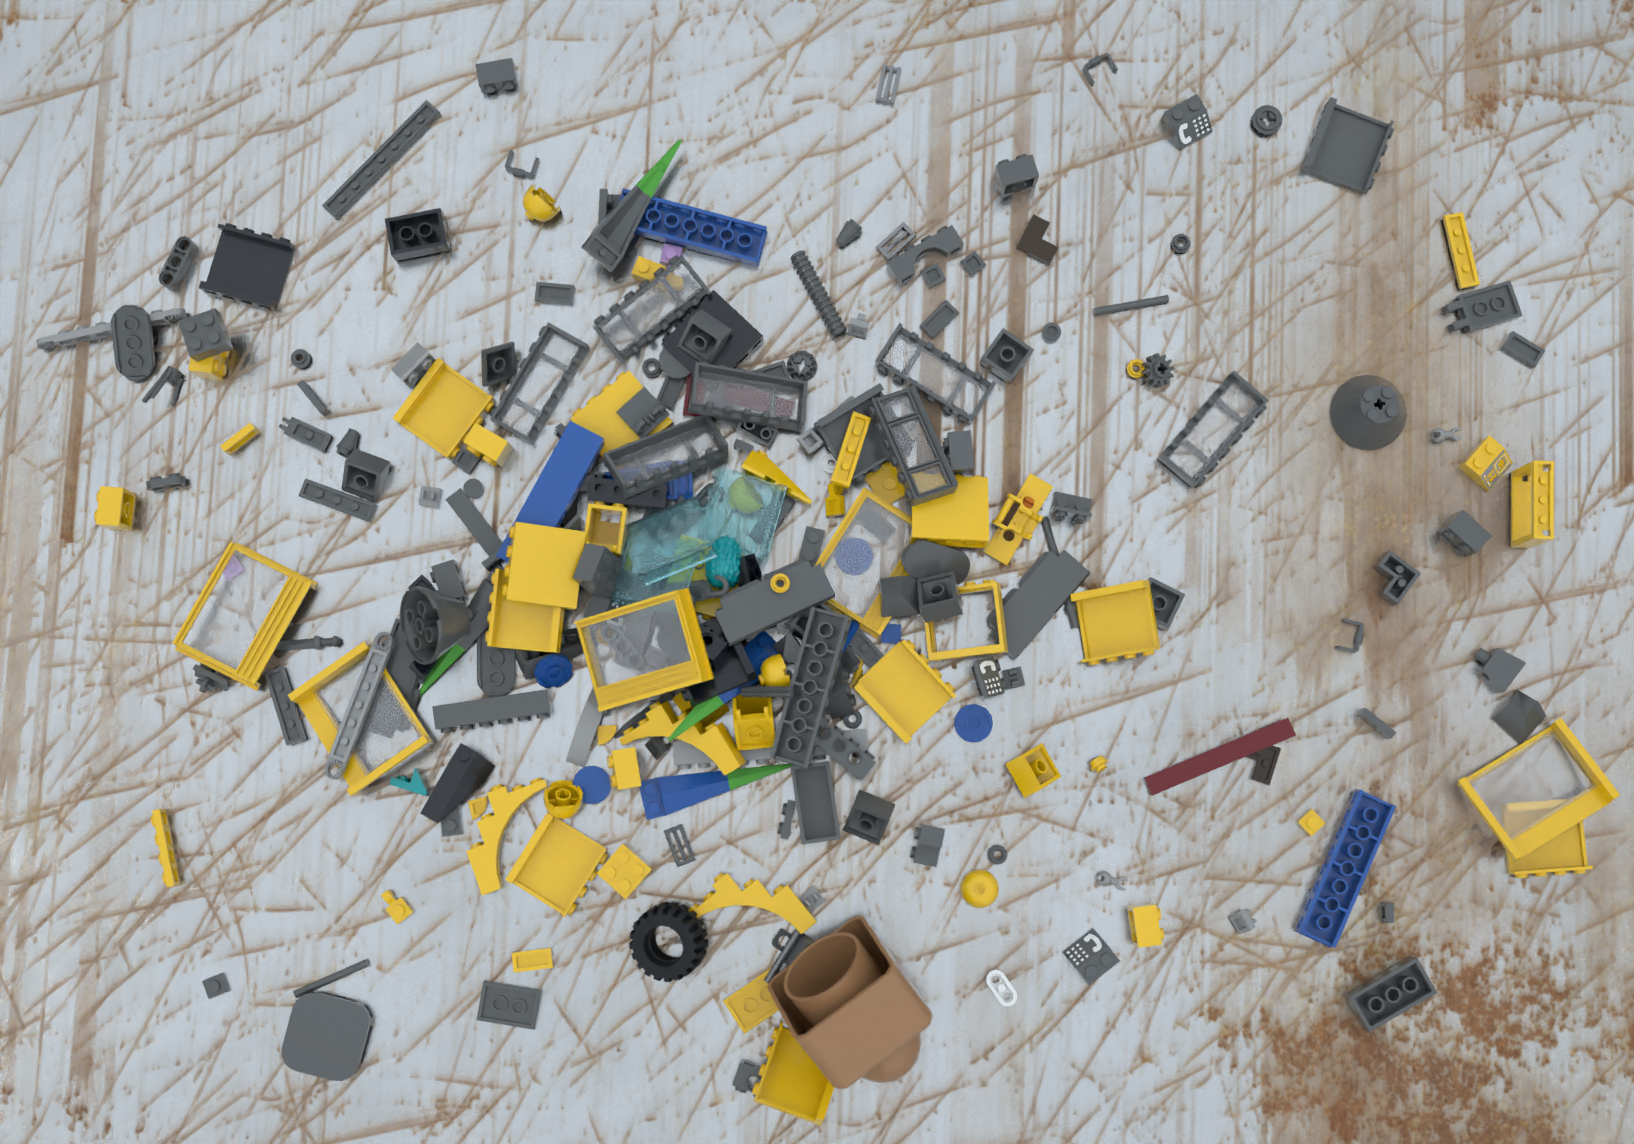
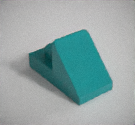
[389,768,431,796]

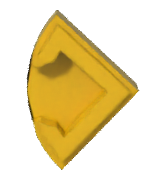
[597,725,617,745]
[468,796,488,820]

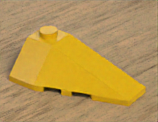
[741,450,812,507]

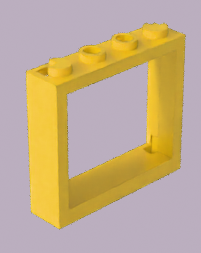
[1511,460,1554,548]
[924,579,1008,661]

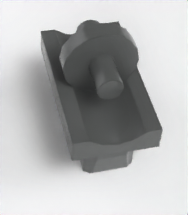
[193,663,229,693]

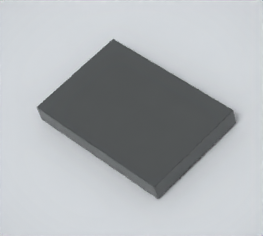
[477,980,542,1030]

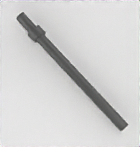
[1042,516,1080,628]

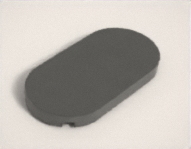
[111,304,155,381]
[901,539,970,584]
[477,628,516,697]

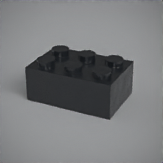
[385,208,451,261]

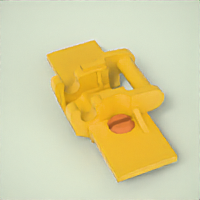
[984,473,1053,566]

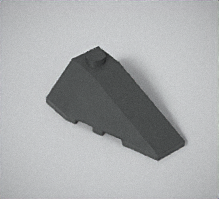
[514,627,597,680]

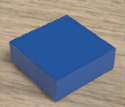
[881,624,901,644]

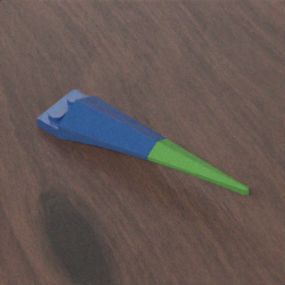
[668,631,785,742]
[639,763,794,820]

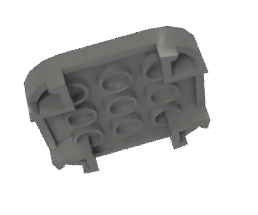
[281,991,372,1081]

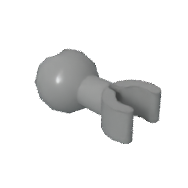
[1431,427,1462,443]
[1097,871,1128,891]

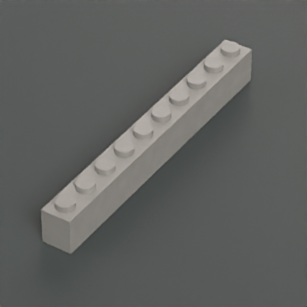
[673,729,868,769]

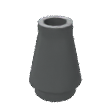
[835,219,862,247]
[336,428,359,458]

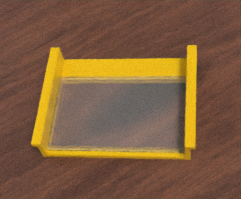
[814,487,912,639]
[172,542,318,691]
[574,588,714,712]
[288,641,432,796]
[1457,718,1620,863]

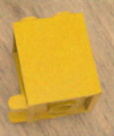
[584,501,630,558]
[732,694,776,751]

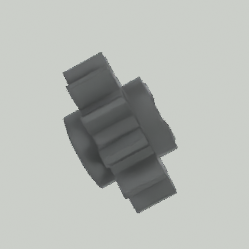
[1141,353,1175,388]

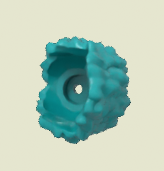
[705,536,742,589]

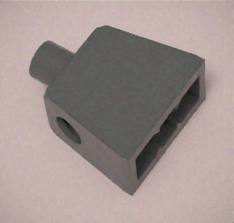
[1474,648,1526,693]

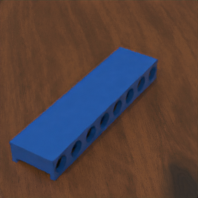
[620,188,768,267]
[496,421,605,563]
[1295,789,1396,948]

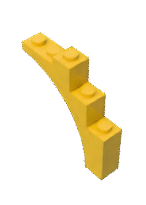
[619,701,746,776]
[466,777,549,895]
[688,872,817,934]

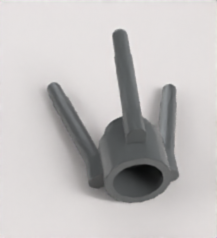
[142,366,183,406]

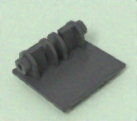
[616,387,670,439]

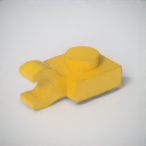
[825,483,845,517]
[381,890,414,925]

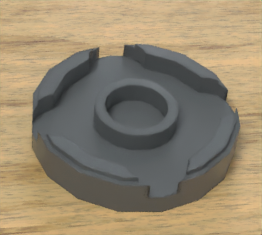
[659,348,692,380]

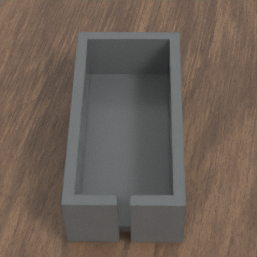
[791,761,841,845]

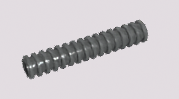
[790,250,847,338]

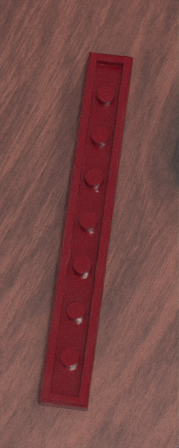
[1144,718,1296,796]

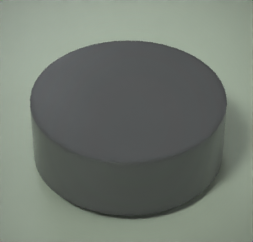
[1042,323,1061,343]
[463,479,483,498]

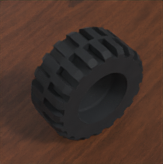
[629,902,708,982]

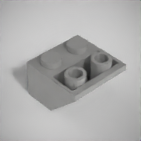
[391,343,435,389]

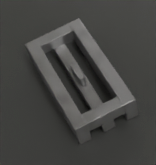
[875,64,901,105]
[876,222,916,261]

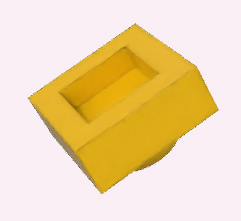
[1297,809,1325,836]

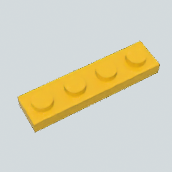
[1442,212,1480,290]
[830,411,871,489]
[151,809,180,887]

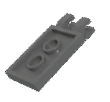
[1442,280,1523,332]

